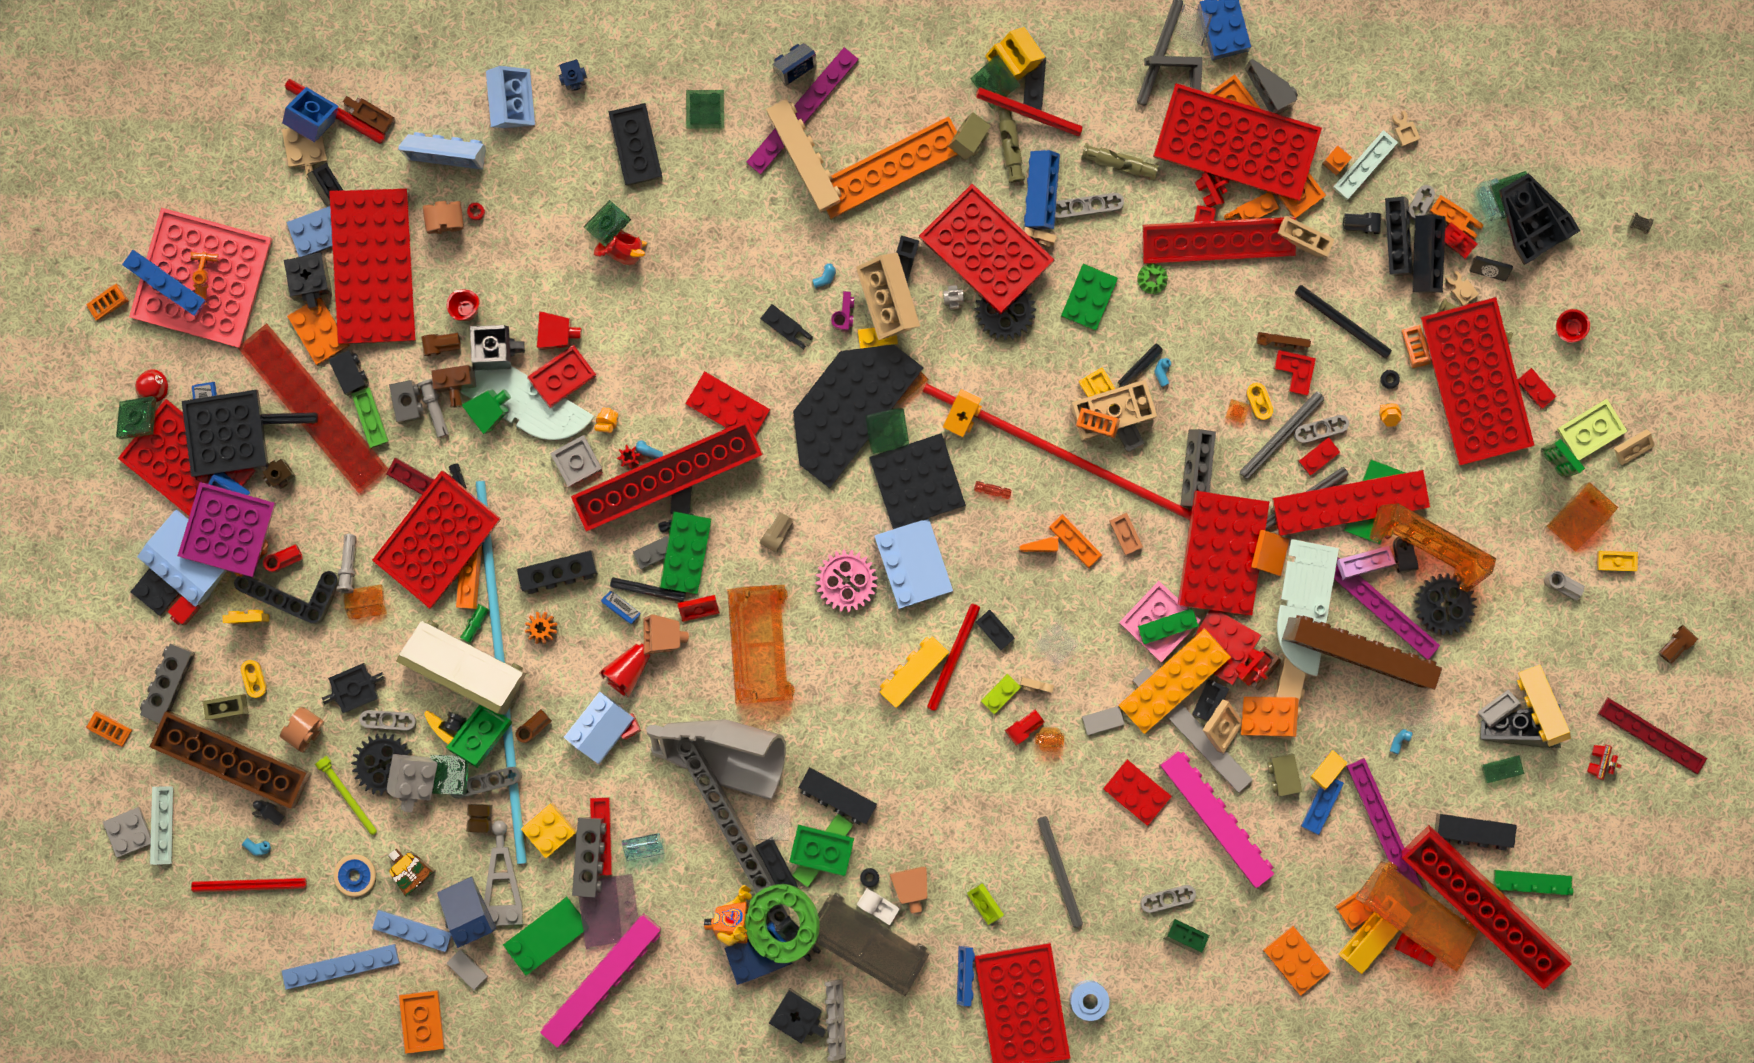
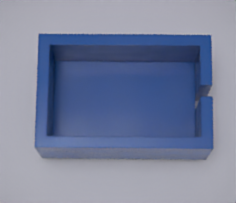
[1197,0,1251,61]

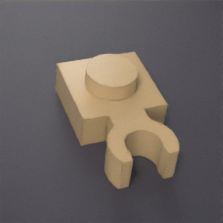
[1392,111,1420,147]
[1024,227,1057,247]
[1446,271,1479,306]
[1020,677,1054,693]

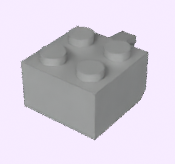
[387,754,437,812]

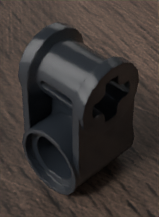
[1393,536,1419,574]

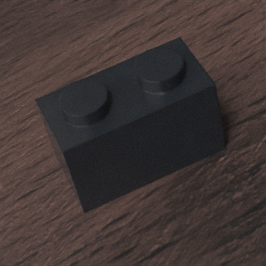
[328,350,369,396]

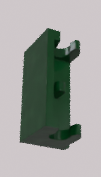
[1163,919,1210,955]

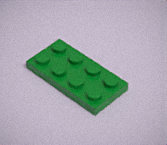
[659,511,712,594]

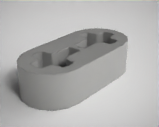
[1409,185,1435,220]

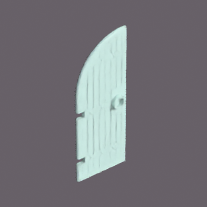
[461,366,595,440]
[1277,539,1339,676]

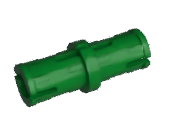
[460,604,489,643]

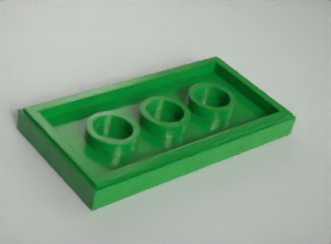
[1344,459,1406,545]

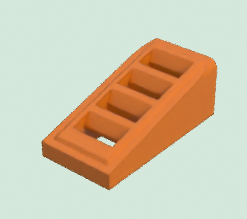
[86,283,129,321]
[1401,325,1431,369]
[1076,408,1120,438]
[1019,536,1058,553]
[86,711,132,747]

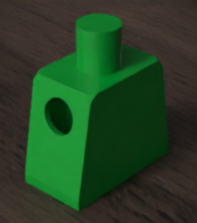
[462,389,511,434]

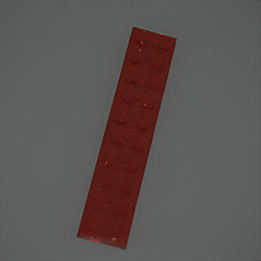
[237,323,389,493]

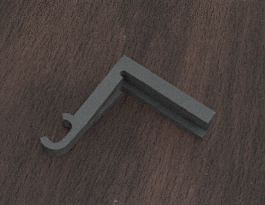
[1144,56,1202,91]

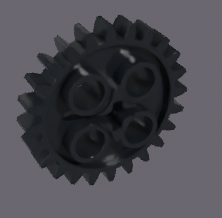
[974,288,1036,341]
[1413,573,1477,635]
[351,733,412,796]

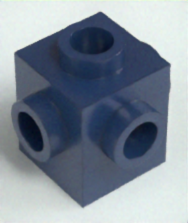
[559,59,587,91]

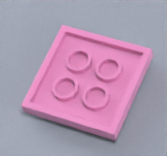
[1119,581,1201,662]

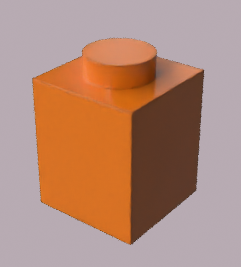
[1322,145,1352,176]

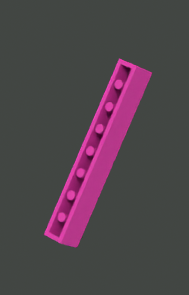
[1159,751,1274,888]
[540,912,661,1048]

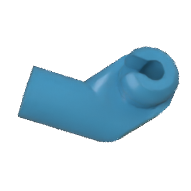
[1390,729,1413,754]
[242,838,271,856]

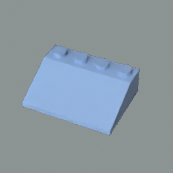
[398,132,486,170]
[137,510,227,607]
[874,519,953,609]

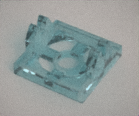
[1474,178,1506,224]

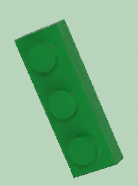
[1137,608,1199,645]

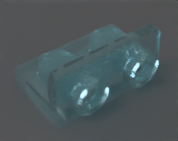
[622,833,665,861]

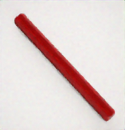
[285,79,385,144]
[976,88,1083,137]
[927,603,980,711]
[191,878,307,892]

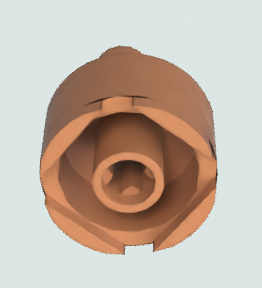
[422,201,464,234]
[280,707,325,753]

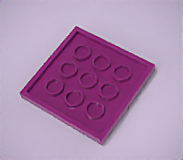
[177,482,276,578]

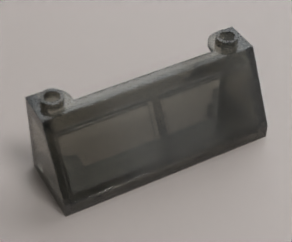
[816,892,929,997]

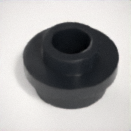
[1380,370,1400,389]
[860,868,879,887]

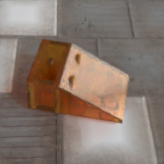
[1546,482,1619,552]

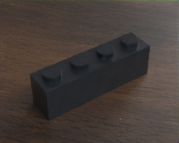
[1412,214,1446,294]
[798,767,877,826]
[1435,813,1517,851]

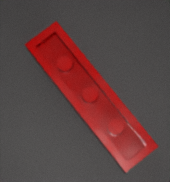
[590,797,613,876]

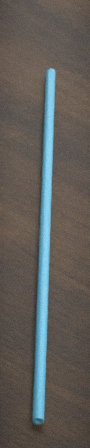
[476,481,527,864]

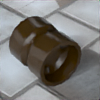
[466,804,493,833]

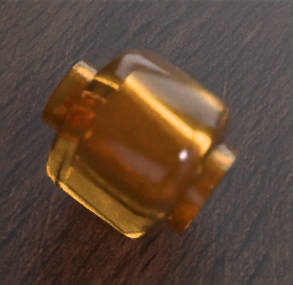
[1035,727,1064,752]

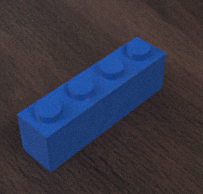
[1024,150,1060,230]

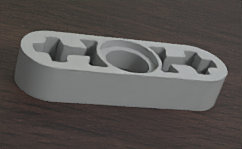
[1294,415,1349,443]
[359,710,416,730]
[1140,885,1196,913]

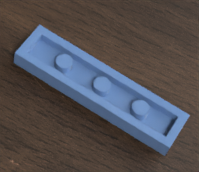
[372,910,451,952]

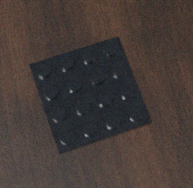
[181,389,269,477]
[869,433,966,529]

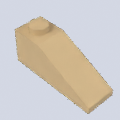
[1278,216,1335,257]

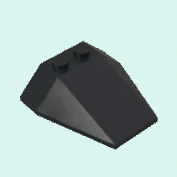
[1499,173,1580,265]

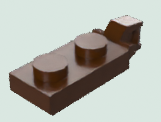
[343,96,395,135]
[1256,332,1311,351]

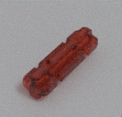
[974,481,1012,499]

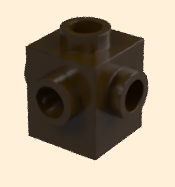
[262,459,296,489]

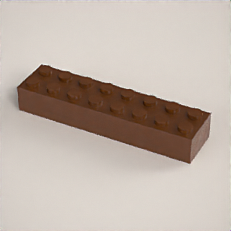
[1282,615,1442,690]
[149,711,311,809]

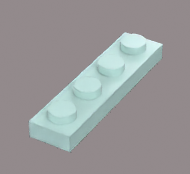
[1333,130,1398,200]
[150,786,173,865]

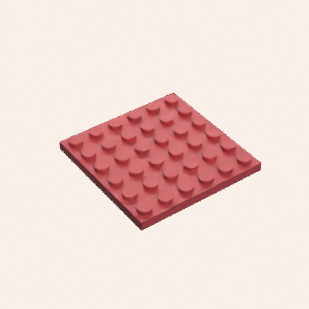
[129,208,273,348]

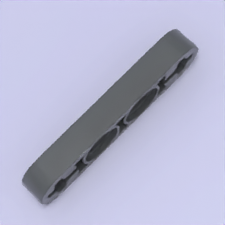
[449,767,522,798]

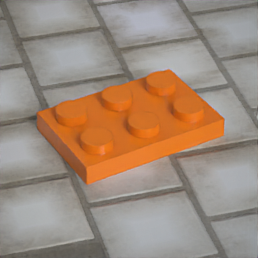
[287,298,350,365]
[1241,697,1299,737]
[1263,925,1330,996]
[399,990,445,1054]

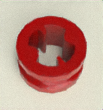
[467,202,485,221]

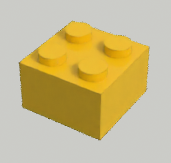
[521,803,577,858]

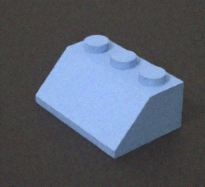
[486,66,535,128]
[564,692,635,764]

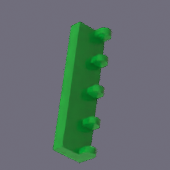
[1493,870,1574,896]

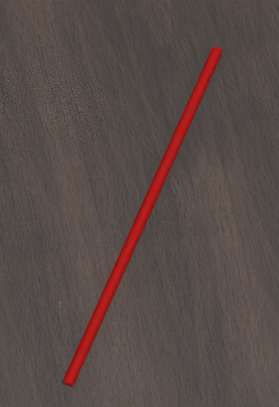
[922,383,1192,520]

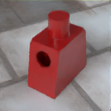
[537,311,582,350]

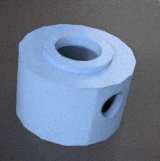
[1069,980,1110,1021]

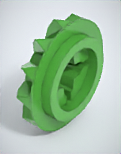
[1137,263,1168,294]

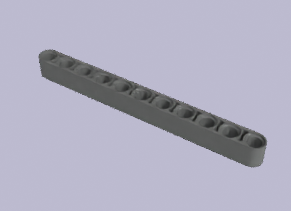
[677,737,790,925]

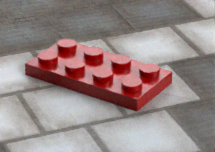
[685,371,770,435]

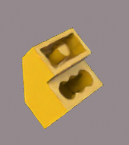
[985,27,1045,86]

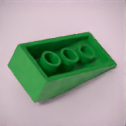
[503,896,590,976]

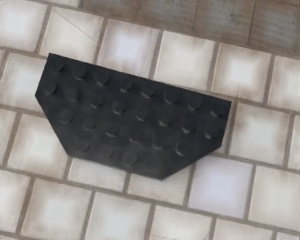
[793,344,924,488]

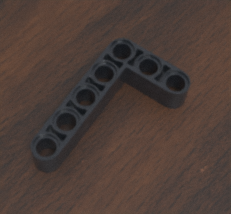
[234,571,339,624]

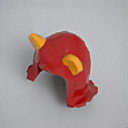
[594,225,647,266]

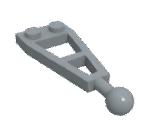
[484,820,523,925]

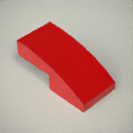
[1394,931,1440,967]

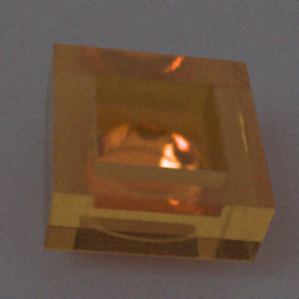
[1225,399,1249,423]

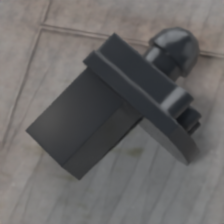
[252,800,285,826]

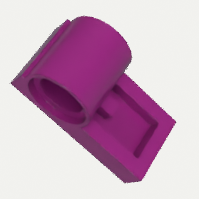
[831,291,855,332]

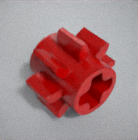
[617,445,641,469]

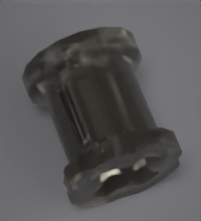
[1628,212,1654,235]

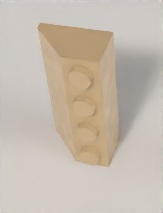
[856,253,920,340]

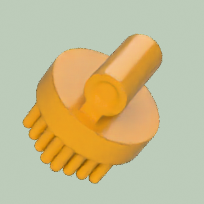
[1379,404,1402,427]
[595,408,619,433]

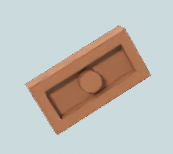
[1109,513,1143,555]

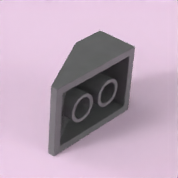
[1245,59,1298,114]

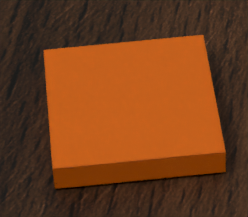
[1252,530,1290,576]

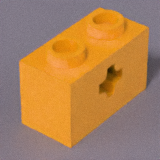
[943,389,982,437]

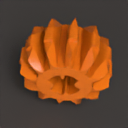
[525,612,558,644]

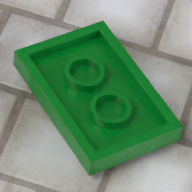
[1061,263,1118,331]
[1541,439,1585,478]
[446,704,512,768]
[789,824,855,876]

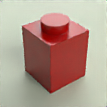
[168,596,201,625]

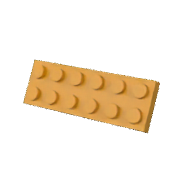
[1118,628,1231,734]

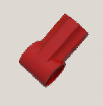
[263,544,303,573]
[1004,709,1045,746]

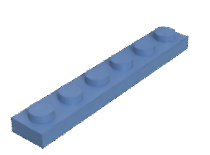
[281,944,400,990]

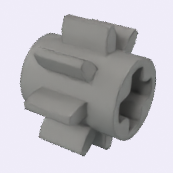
[943,285,964,309]

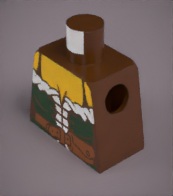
[388,848,436,897]

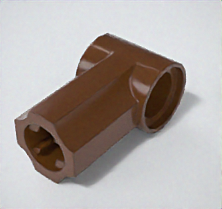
[421,333,461,356]
[1658,625,1698,664]
[515,709,552,743]

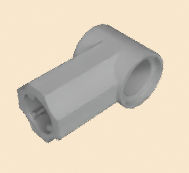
[1544,571,1585,601]

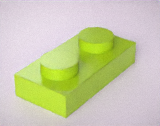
[981,673,1021,714]
[967,883,1004,925]

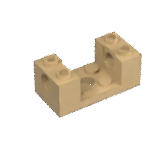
[1070,380,1157,442]

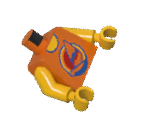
[704,885,752,946]

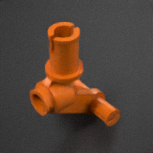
[190,251,219,305]

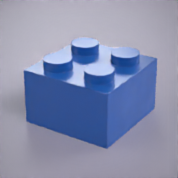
[282,87,339,142]

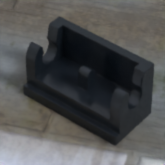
[1192,679,1229,722]

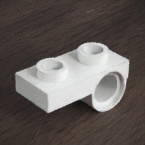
[857,888,900,925]

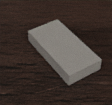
[1478,689,1521,728]
[1082,706,1124,735]
[447,949,488,990]

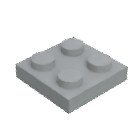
[550,435,602,487]
[103,807,151,858]

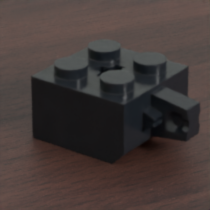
[284,252,332,311]
[470,325,525,371]
[769,988,827,1044]

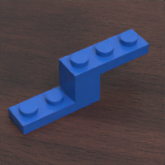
[122,250,207,317]

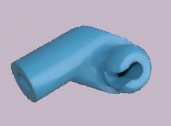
[812,263,836,288]
[1154,358,1171,387]
[635,440,663,459]

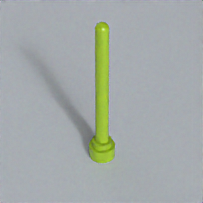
[314,756,377,835]

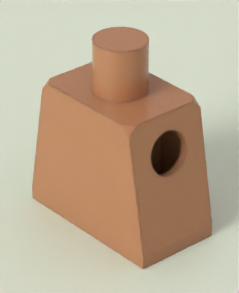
[643,614,689,654]
[890,866,927,913]

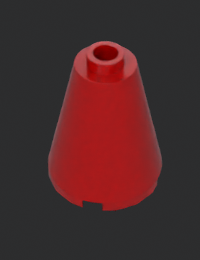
[599,643,651,697]

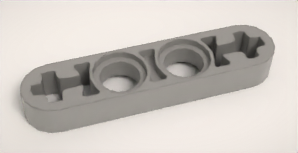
[1055,193,1124,219]

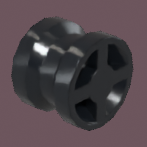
[443,711,467,732]

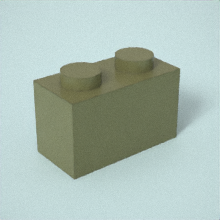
[948,112,991,160]
[202,694,249,720]
[1267,753,1302,796]

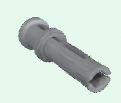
[417,379,449,438]
[336,534,356,593]

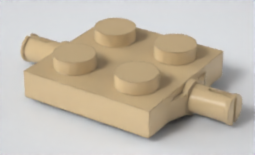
[282,128,327,178]

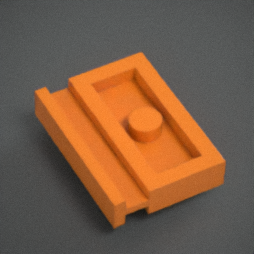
[1335,885,1380,930]

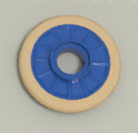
[334,854,376,897]

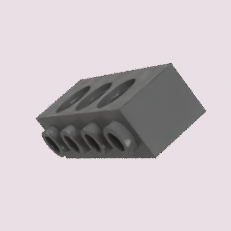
[1180,429,1216,507]
[140,644,195,723]
[572,817,607,897]

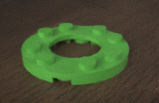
[745,884,820,963]

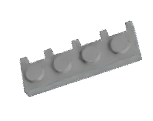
[824,979,846,1061]

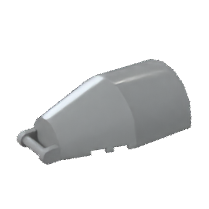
[646,719,786,800]

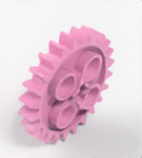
[815,549,878,612]

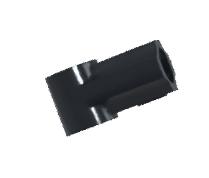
[1343,212,1381,234]

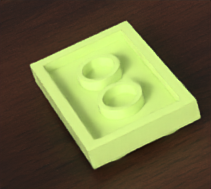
[1557,399,1627,460]

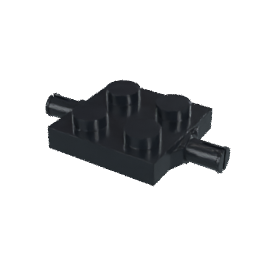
[322,663,385,713]

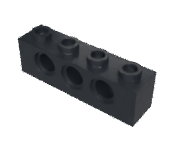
[1385,196,1413,276]
[516,550,598,595]

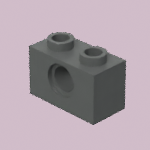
[389,380,424,423]

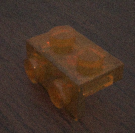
[344,584,387,619]

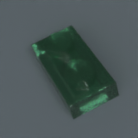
[1481,755,1525,783]

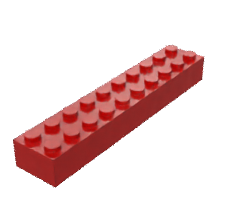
[571,419,764,532]
[1401,825,1572,990]

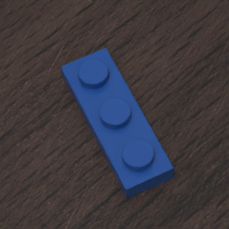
[1301,779,1344,835]
[957,946,975,1006]

